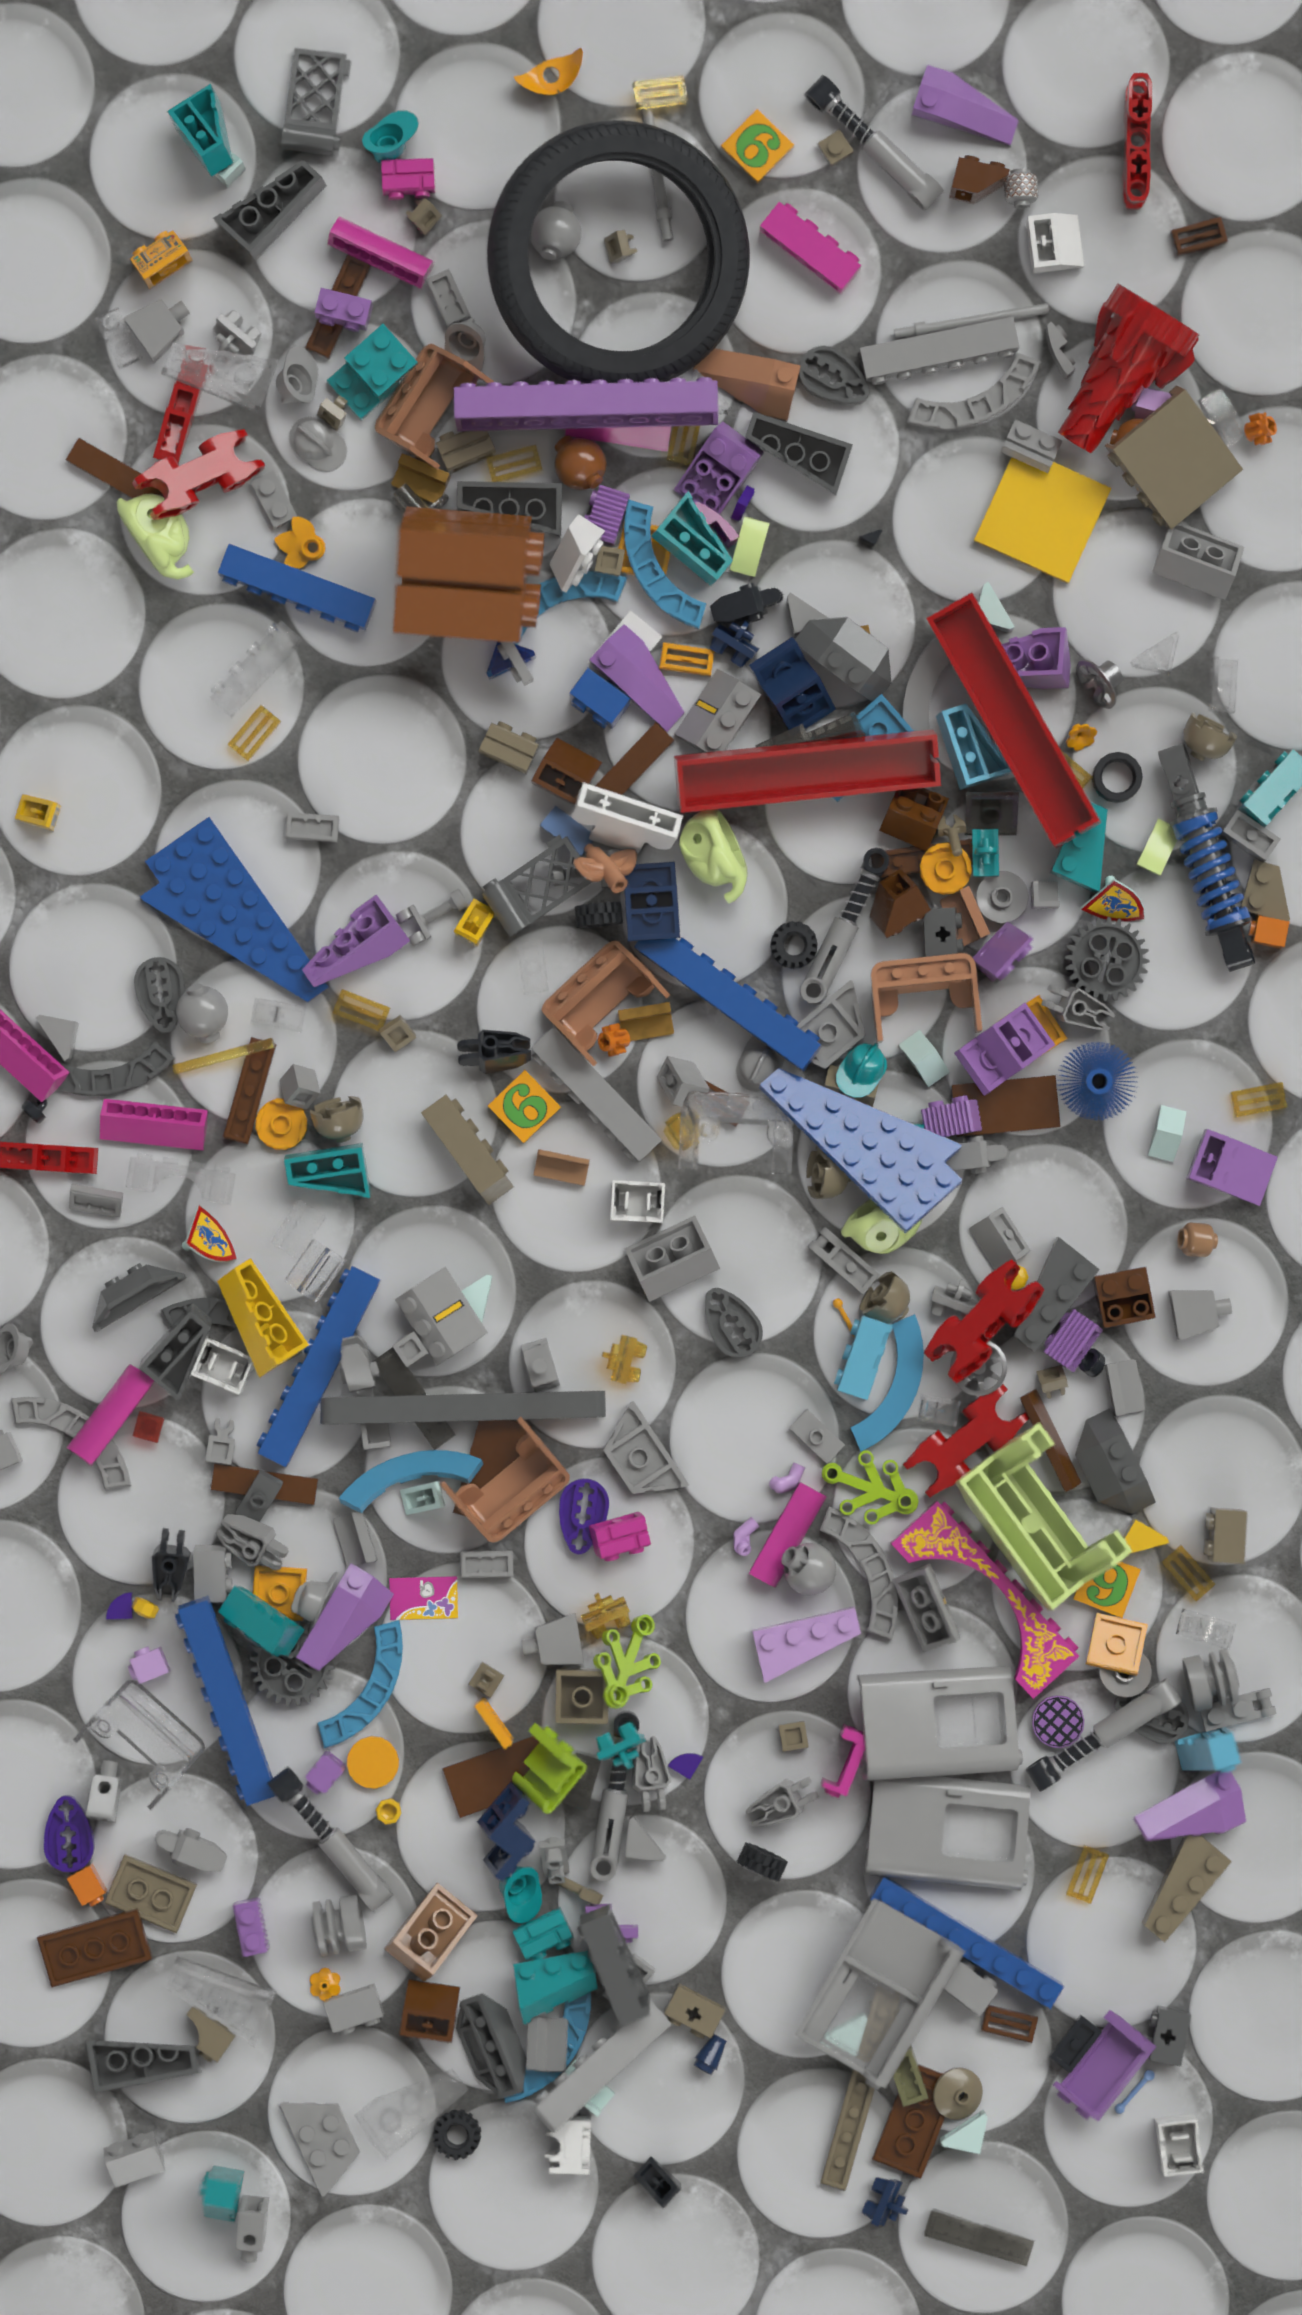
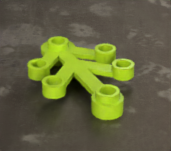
[821,1450,919,1524]
[593,1615,661,1709]

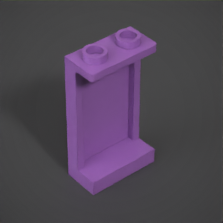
[1053,2010,1156,2121]

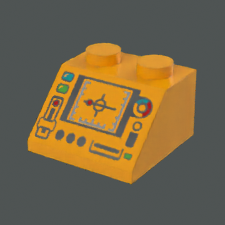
[130,230,193,289]

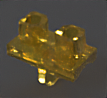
[601,1335,647,1384]
[581,1592,631,1639]

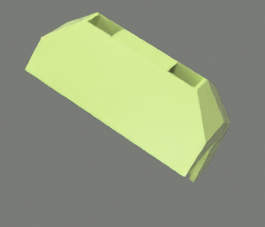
[955,1423,1132,1610]

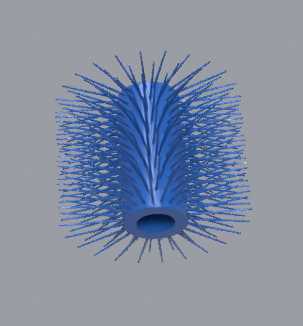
[1058,1042,1136,1120]

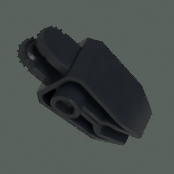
[710,583,784,624]
[457,1030,531,1074]
[152,1528,191,1602]

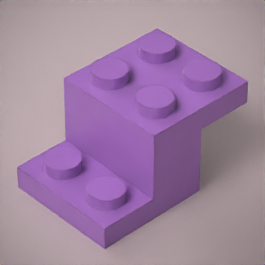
[954,1003,1055,1095]

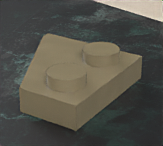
[1240,859,1290,921]

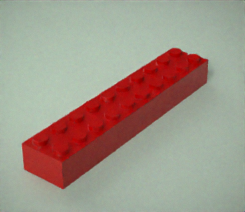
[926,592,1102,848]
[674,729,941,813]

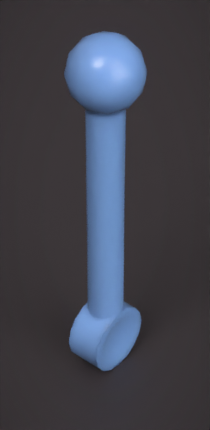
[1115,2070,1155,2114]

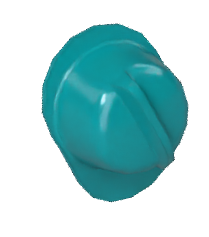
[362,110,419,163]
[836,1042,887,1098]
[499,1866,542,1923]

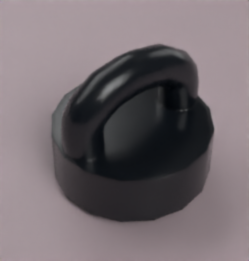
[21,1099,48,1124]
[1079,1348,1105,1377]

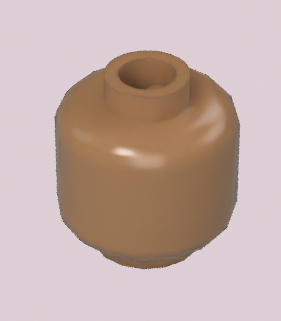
[1177,1222,1218,1257]

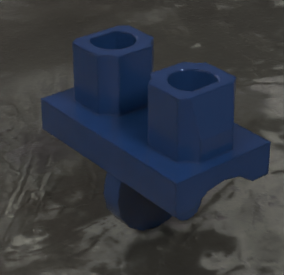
[710,621,760,668]
[862,2177,909,2227]

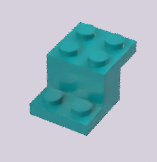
[326,323,418,421]

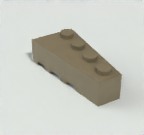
[421,1095,514,1205]
[1142,1835,1232,1942]

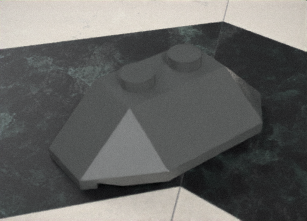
[795,617,891,702]
[92,1263,187,1332]
[1075,1408,1156,1514]
[456,1993,527,2099]

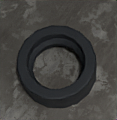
[1092,752,1143,803]

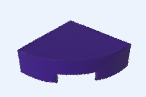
[730,485,755,522]
[106,1592,133,1619]
[667,1753,703,1780]

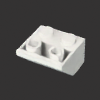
[1026,213,1084,274]
[549,514,605,593]

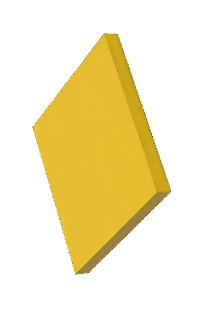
[974,457,1112,583]

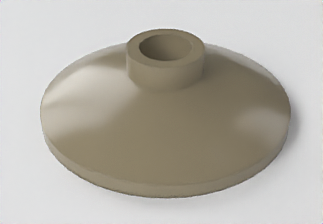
[933,2068,983,2120]

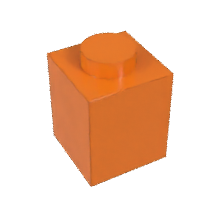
[1248,915,1290,949]
[67,1863,108,1907]

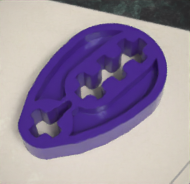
[559,1478,609,1554]
[44,1795,95,1872]

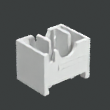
[610,1180,665,1223]
[191,1338,254,1395]
[1154,2114,1204,2177]
[545,2115,591,2174]

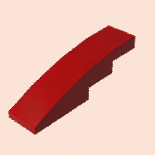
[153,359,209,464]
[0,1142,99,1174]

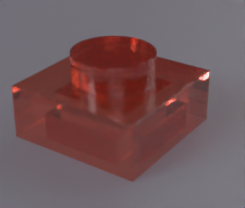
[132,1411,165,1443]

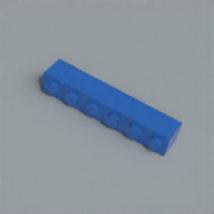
[218,544,377,632]

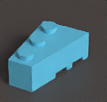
[935,704,1012,790]
[834,1316,893,1400]
[1174,1727,1241,1773]

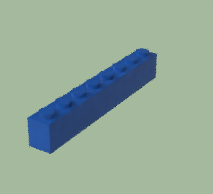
[634,937,822,1072]
[256,1266,381,1467]
[175,1595,275,1806]
[869,1876,1064,2009]

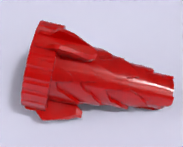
[1058,283,1200,453]

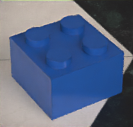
[569,668,630,729]

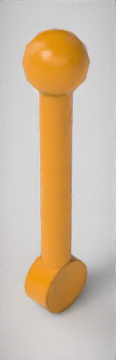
[833,1298,855,1338]

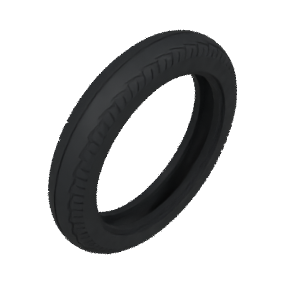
[487,120,750,384]

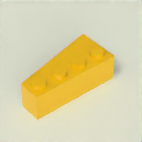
[217,1258,309,1378]

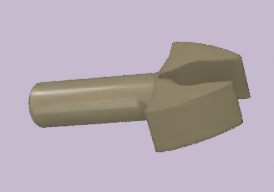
[938,814,966,856]
[556,1877,603,1905]

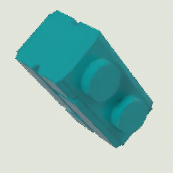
[512,1907,574,1960]

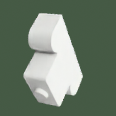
[572,783,683,854]

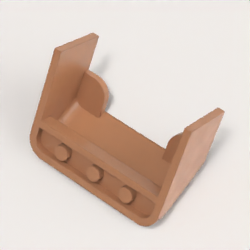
[375,344,494,470]
[542,941,670,1067]
[871,953,983,1043]
[440,1417,570,1542]

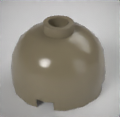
[1183,712,1237,761]
[310,1096,364,1143]
[806,1146,851,1199]
[860,1271,910,1324]

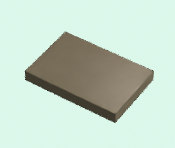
[104,1854,197,1934]

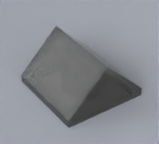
[964,792,1019,835]

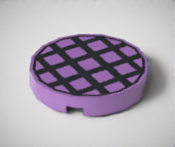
[1032,1695,1085,1748]

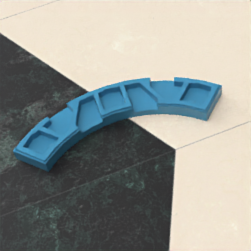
[624,499,706,629]
[513,571,627,647]
[850,1314,924,1451]
[339,1450,483,1513]
[318,1620,403,1748]
[504,1992,591,2103]

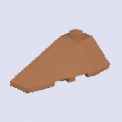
[693,349,801,421]

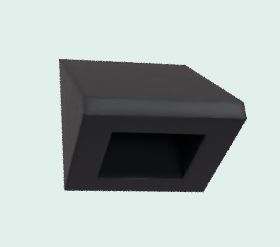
[858,529,882,547]

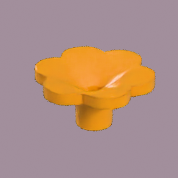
[1066,724,1097,751]
[310,1967,341,2001]

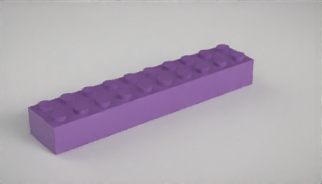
[454,377,718,432]

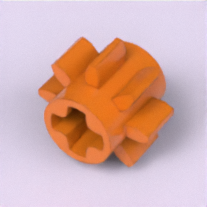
[1244,412,1277,445]
[598,1023,630,1057]

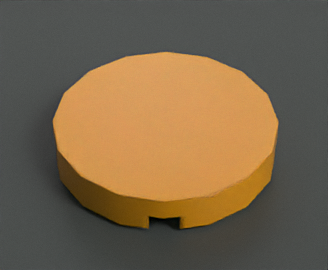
[919,843,972,895]
[256,1098,307,1150]
[347,1736,399,1789]

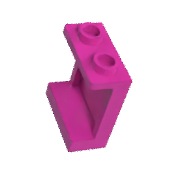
[820,1724,865,1798]

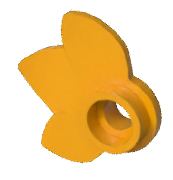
[274,516,326,569]

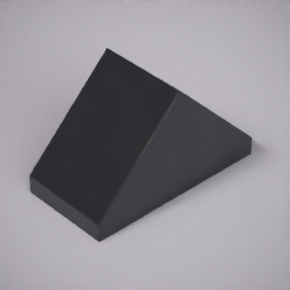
[633,2156,681,2209]

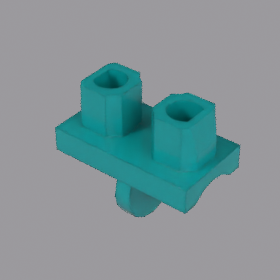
[972,829,999,877]
[596,1722,646,1770]

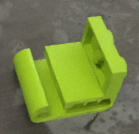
[512,1723,587,1814]

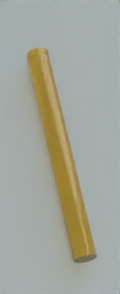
[173,1038,275,1075]

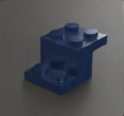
[749,637,836,737]
[624,861,680,942]
[477,1782,536,1882]

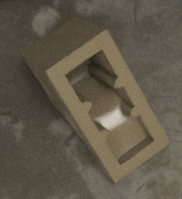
[187,2003,237,2063]

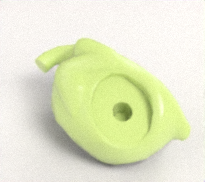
[117,494,194,580]
[679,809,748,904]
[841,1199,922,1254]

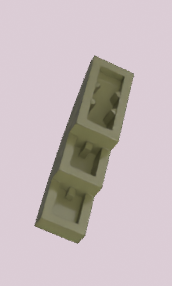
[869,2000,928,2107]

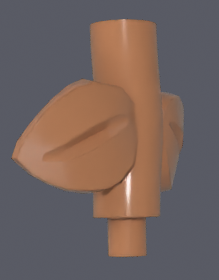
[573,844,637,893]

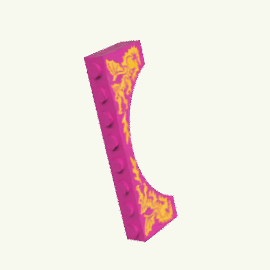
[890,1500,1079,1699]

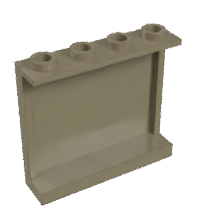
[1105,386,1243,529]

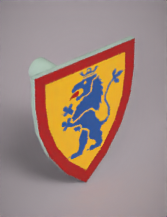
[1081,876,1144,921]
[182,1205,237,1262]

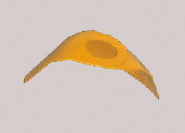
[514,48,583,95]

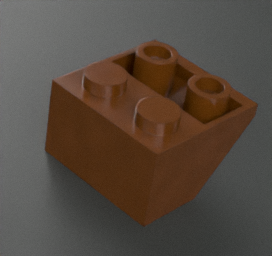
[949,155,1010,204]
[531,737,602,807]
[879,788,949,851]
[869,869,931,938]
[1093,1267,1156,1328]
[399,1979,460,2043]

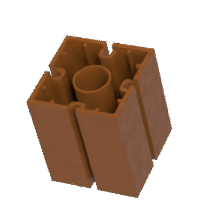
[393,507,544,643]

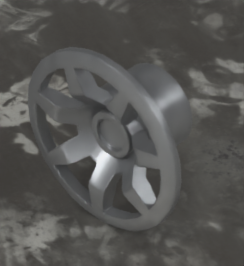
[1076,660,1123,709]
[950,1341,1007,1396]

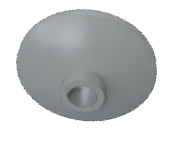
[976,871,1029,923]
[1099,1653,1152,1698]

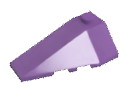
[912,65,1019,146]
[589,624,685,732]
[1002,627,1071,689]
[302,894,410,987]
[296,1563,394,1671]
[1133,1771,1246,1841]

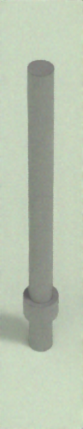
[639,86,673,241]
[894,303,1049,340]

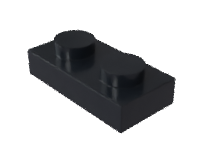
[1049,2015,1102,2073]

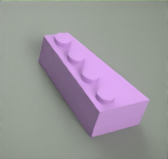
[752,1606,861,1683]

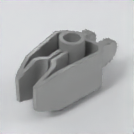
[1041,984,1115,1030]
[946,1136,1010,1174]
[340,1335,380,1397]
[216,1514,289,1570]
[632,1736,671,1812]
[746,1777,819,1826]
[155,1828,227,1872]

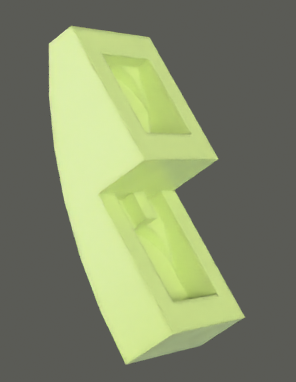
[730,516,770,577]
[1136,818,1177,876]

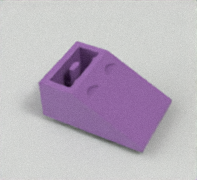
[674,421,764,515]
[973,921,1034,982]
[1186,1129,1278,1206]

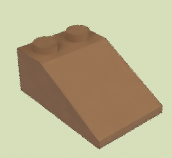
[384,1882,478,1982]

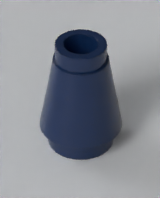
[693,2034,727,2075]

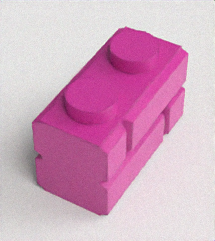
[381,158,436,200]
[589,1511,651,1561]

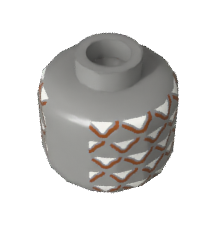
[1004,168,1038,209]

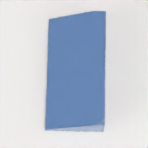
[540,806,594,857]

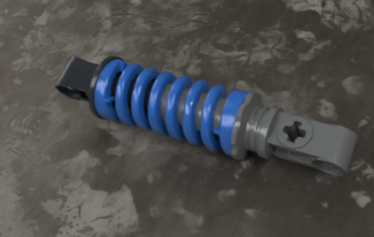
[1158,743,1255,972]

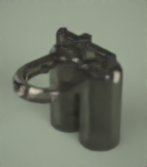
[391,483,449,515]

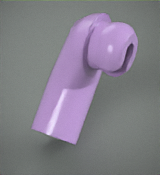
[769,1463,805,1494]
[733,1517,760,1556]

